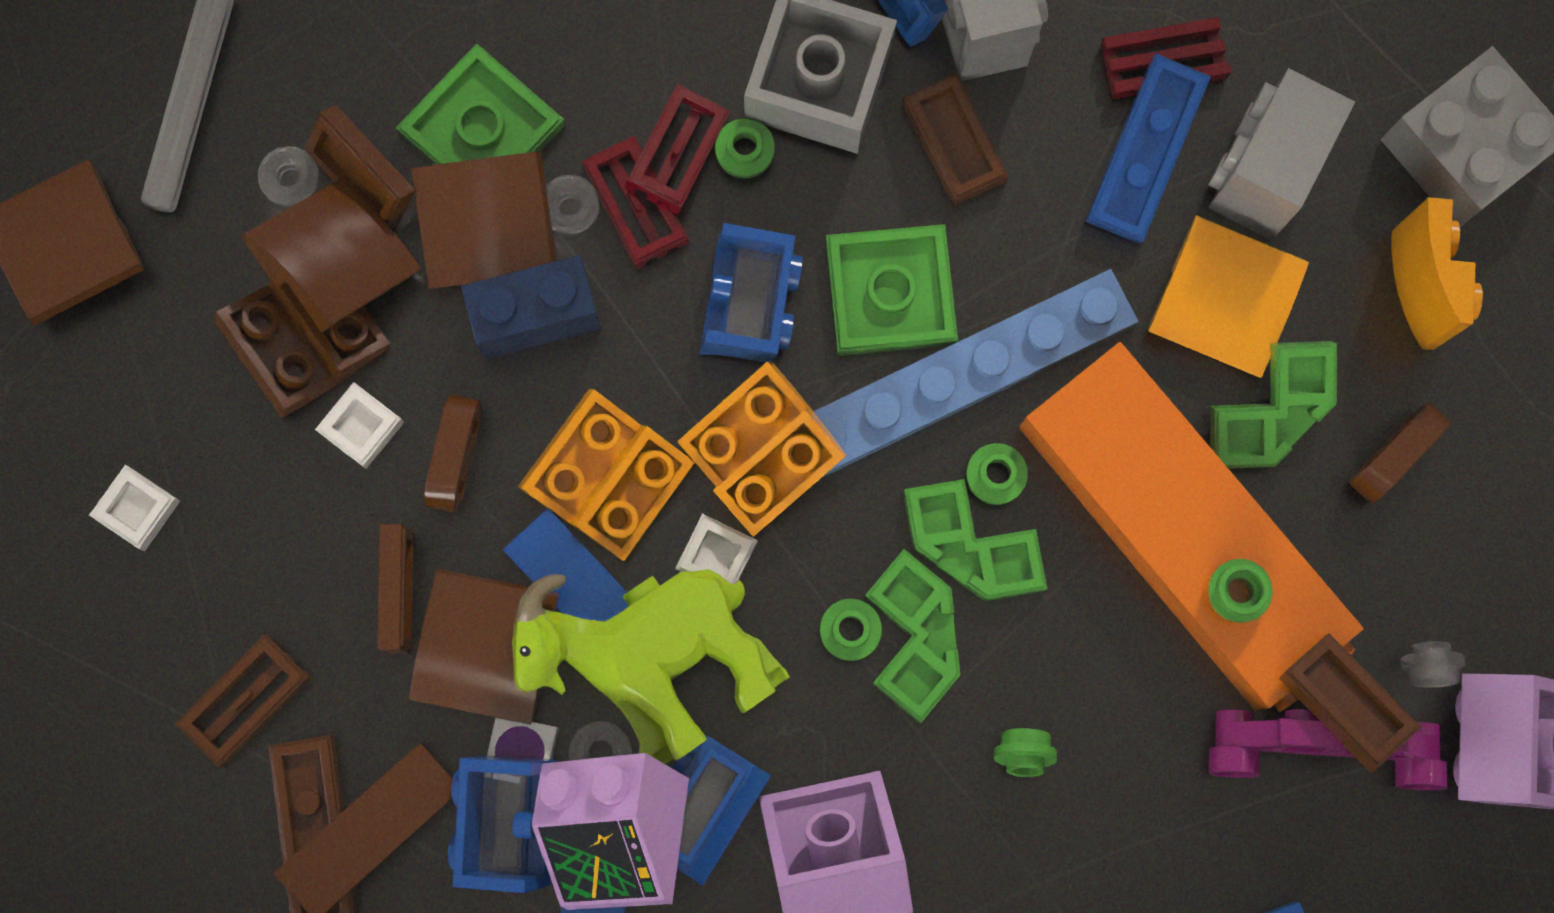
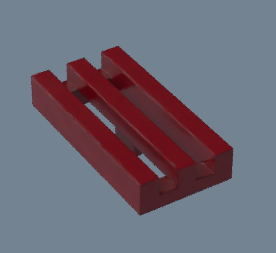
[1100,17,1231,100]
[624,83,730,215]
[581,136,689,270]

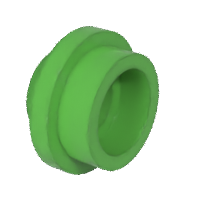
[715,118,775,178]
[966,443,1028,505]
[1207,559,1273,623]
[820,599,882,661]
[994,728,1057,777]

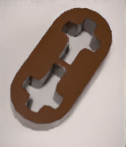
[424,394,482,513]
[1348,401,1451,504]

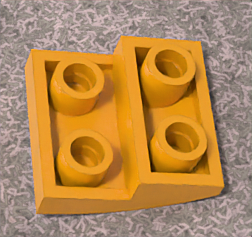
[1391,197,1483,350]
[1148,215,1309,378]
[677,360,847,537]
[518,389,695,561]

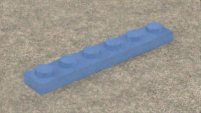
[814,269,1139,477]

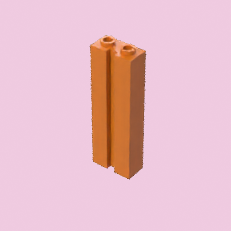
[1019,342,1364,712]

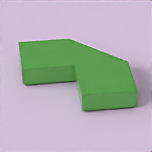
[1210,341,1337,469]
[903,479,1047,601]
[864,549,961,724]

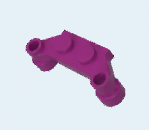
[1209,709,1447,790]

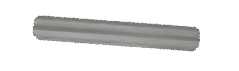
[141,0,234,213]

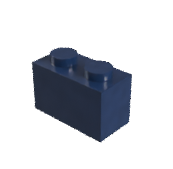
[461,255,601,360]

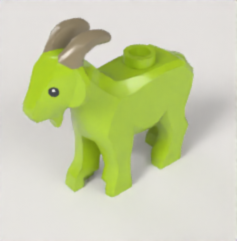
[512,569,790,765]

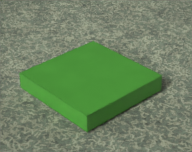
[396,43,566,165]
[825,224,958,356]

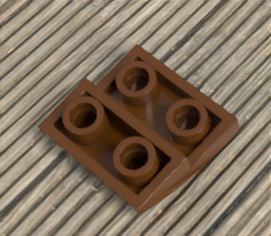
[411,152,556,289]
[0,159,144,326]
[241,180,421,333]
[214,280,390,418]
[409,569,560,725]

